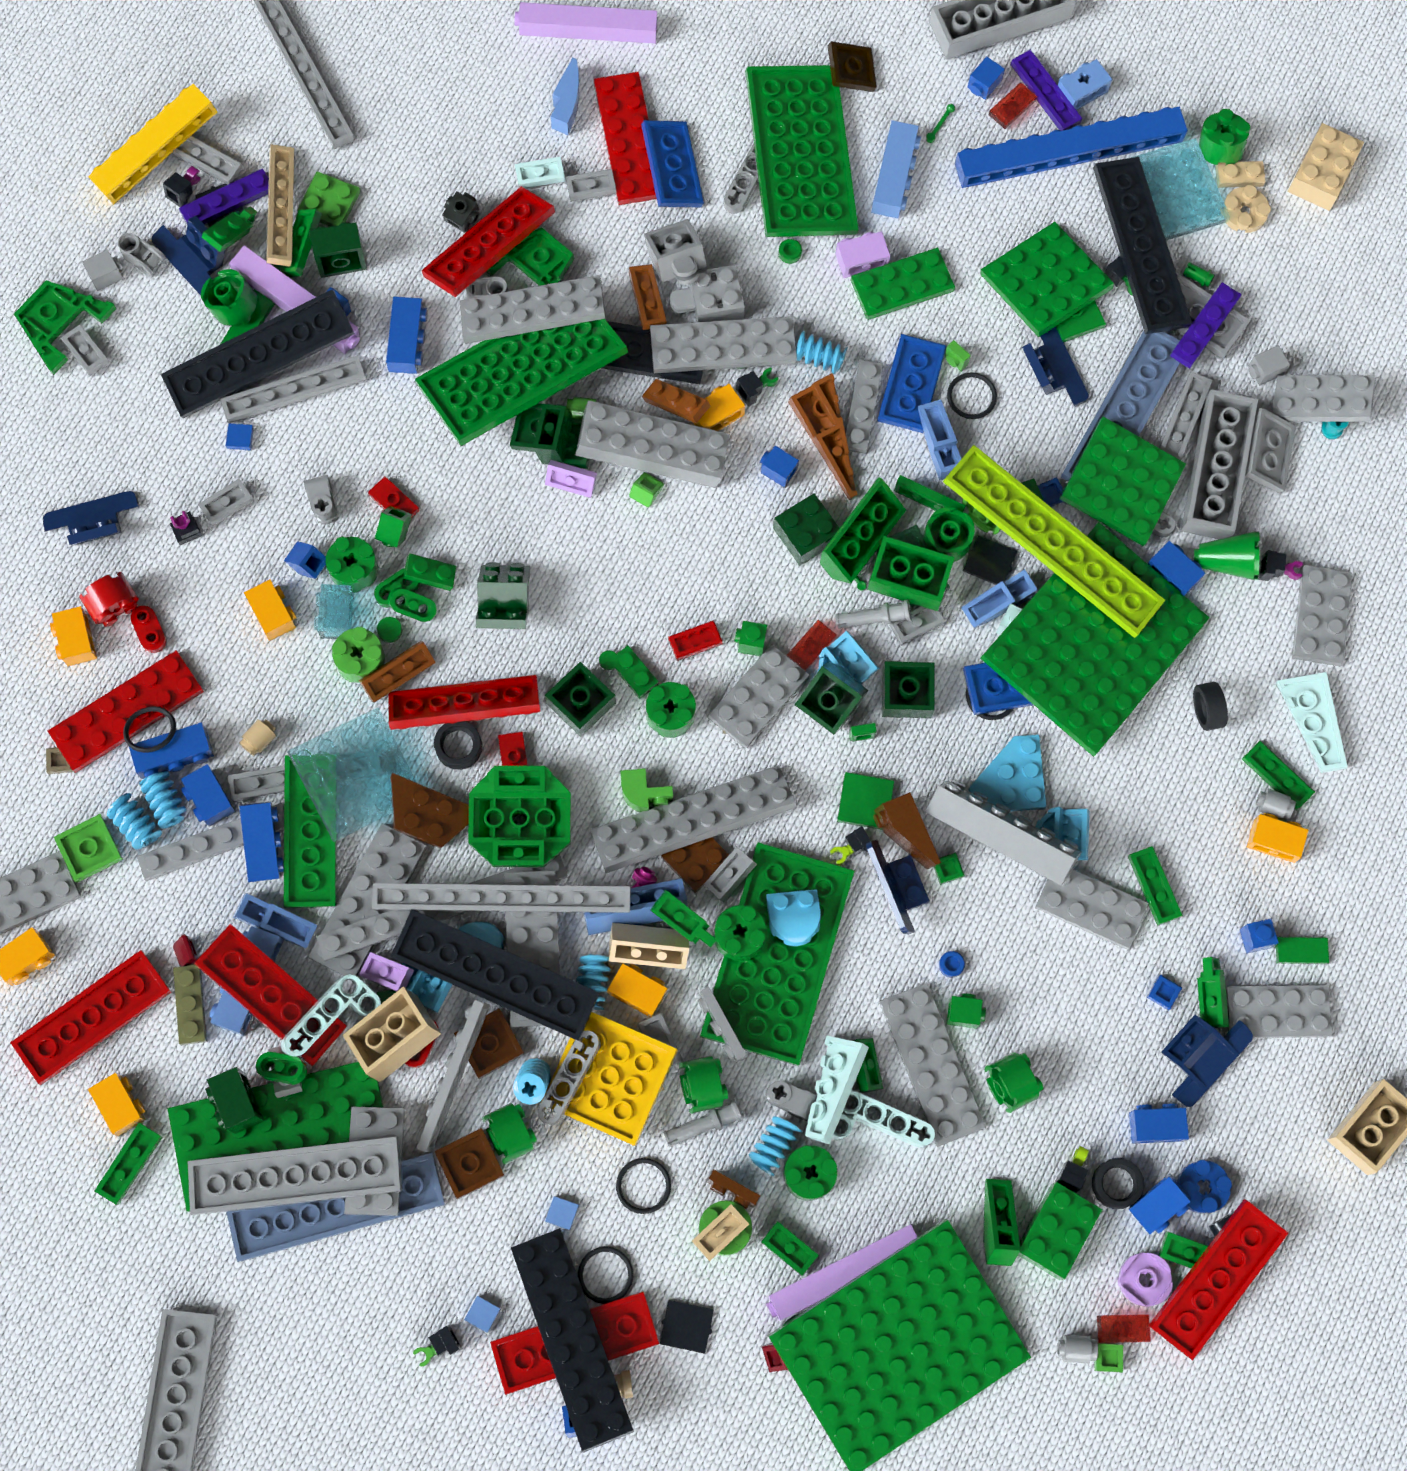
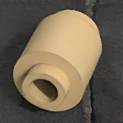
[239,719,276,756]

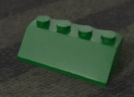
[820,477,906,584]

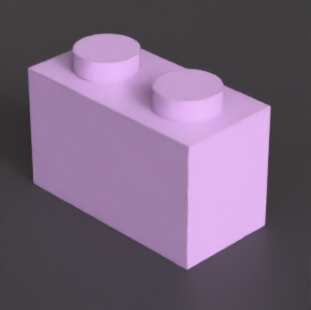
[835,231,890,278]

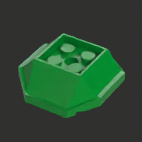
[468,766,571,867]

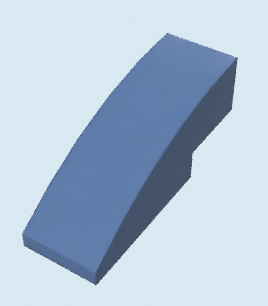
[551,57,579,135]
[918,400,961,481]
[961,569,1039,628]
[233,893,317,949]

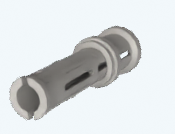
[836,599,912,629]
[663,1099,743,1148]

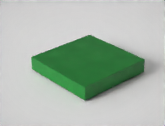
[837,772,894,830]

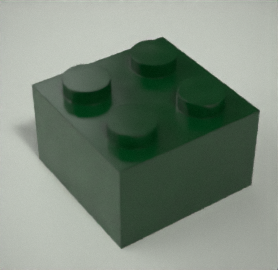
[309,222,367,278]
[773,493,840,566]
[795,661,869,735]
[882,661,935,719]
[545,662,616,737]
[205,1067,264,1134]

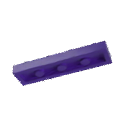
[1010,49,1083,131]
[179,168,269,225]
[1170,282,1242,369]

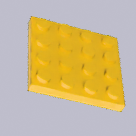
[542,1012,678,1146]

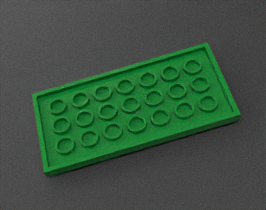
[745,65,859,237]
[415,319,628,446]
[700,842,854,1066]
[167,1062,384,1212]

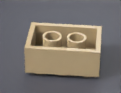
[1287,123,1364,211]
[343,986,441,1082]
[1327,1079,1407,1175]

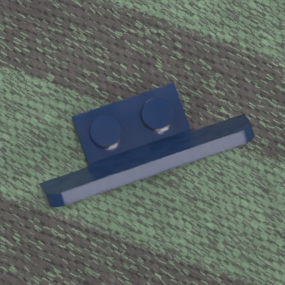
[151,216,225,296]
[1022,326,1089,407]
[43,491,140,546]
[866,840,930,935]
[1161,1014,1253,1107]

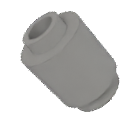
[1256,788,1296,820]
[1057,1335,1098,1364]

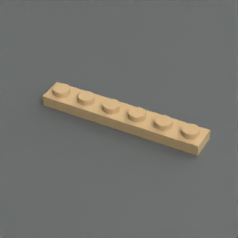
[266,144,294,266]

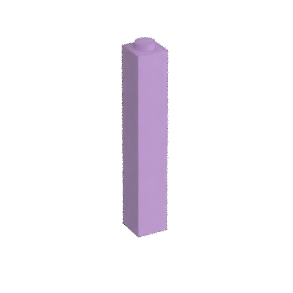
[515,2,657,44]
[229,246,360,354]
[766,1224,917,1321]

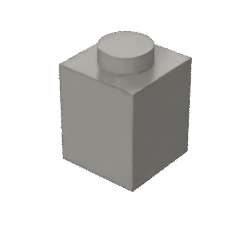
[82,249,123,291]
[1248,345,1290,386]

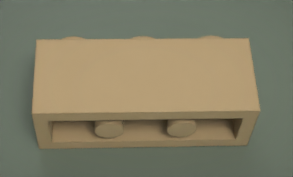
[609,923,689,969]

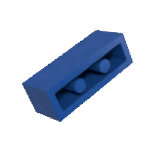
[386,296,427,374]
[129,722,214,779]
[239,801,284,882]

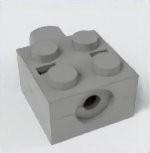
[644,219,707,285]
[670,265,745,322]

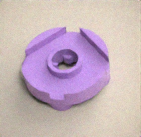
[1118,1252,1173,1307]

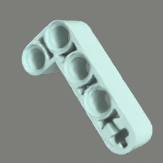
[281,974,381,1057]
[832,1090,935,1148]

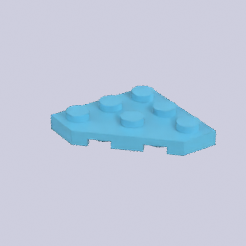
[968,735,1046,811]

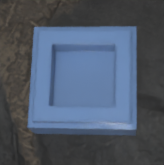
[545,1196,579,1230]
[464,1296,501,1333]

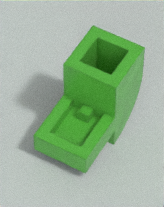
[620,769,673,812]

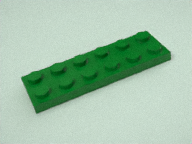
[284,755,337,908]

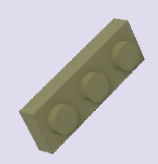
[173,965,207,1046]

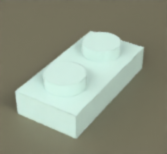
[515,157,565,188]

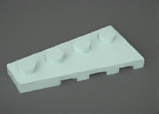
[1276,672,1347,773]
[805,1036,869,1144]

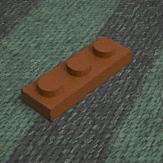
[628,264,667,330]
[642,379,710,423]
[359,641,436,703]

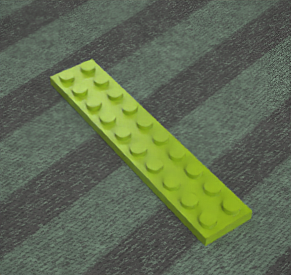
[943,445,1165,638]

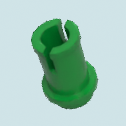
[1183,262,1215,287]

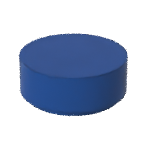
[939,951,965,978]

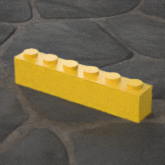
[88,84,217,205]

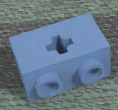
[1058,59,1113,110]

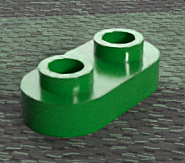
[374,568,420,608]
[388,587,437,622]
[256,1052,307,1085]

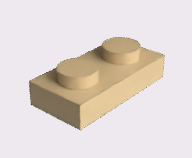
[1215,161,1266,188]
[692,1204,749,1262]

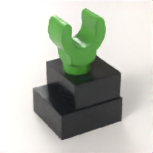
[413,1325,462,1367]

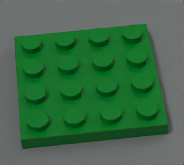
[980,222,1114,337]
[1059,417,1186,546]

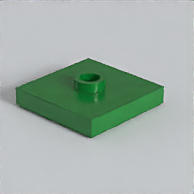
[1056,301,1106,343]

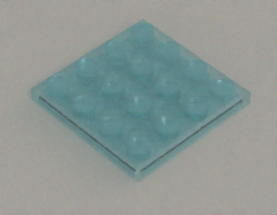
[1131,138,1230,241]
[287,707,417,842]

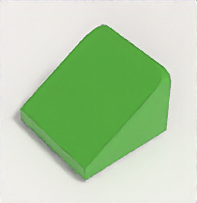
[629,472,664,508]

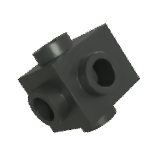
[442,191,480,233]

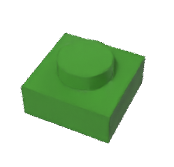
[944,340,971,372]
[1094,1344,1123,1373]

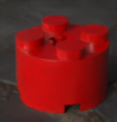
[79,572,139,627]

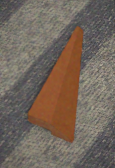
[788,373,858,500]

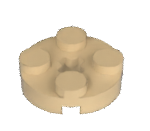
[1222,185,1271,233]

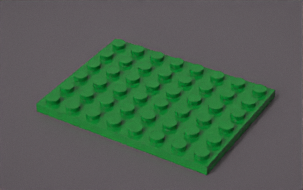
[980,522,1210,757]
[767,1219,1032,1471]

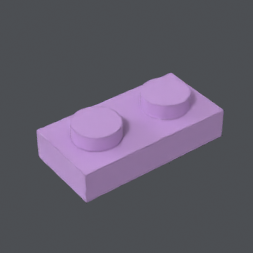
[545,460,597,498]
[359,952,414,992]

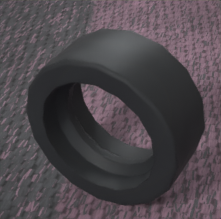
[1193,681,1228,731]
[434,721,482,770]
[1092,1158,1144,1209]

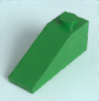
[983,1178,1021,1266]

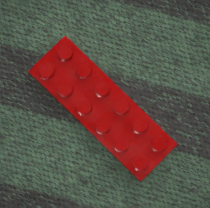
[594,71,657,206]
[421,186,555,297]
[47,650,204,773]
[388,675,540,730]
[194,924,347,1066]
[10,950,171,1085]
[1148,1199,1289,1361]
[490,1292,659,1395]

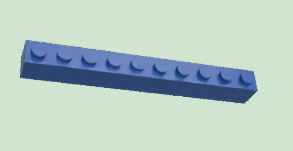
[955,106,1188,188]

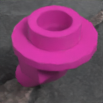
[631,866,657,888]

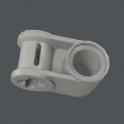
[118,233,166,276]
[464,277,509,300]
[304,475,337,524]
[766,1081,817,1121]

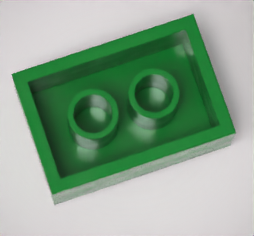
[867,536,955,611]
[1018,1182,1103,1281]

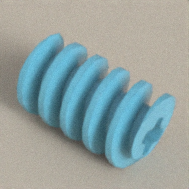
[796,331,848,374]
[139,772,187,829]
[107,793,162,849]
[576,954,611,1010]
[513,1058,551,1104]
[749,1116,802,1176]

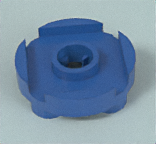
[1177,1160,1232,1213]

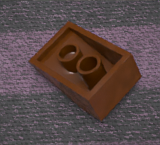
[873,792,941,869]

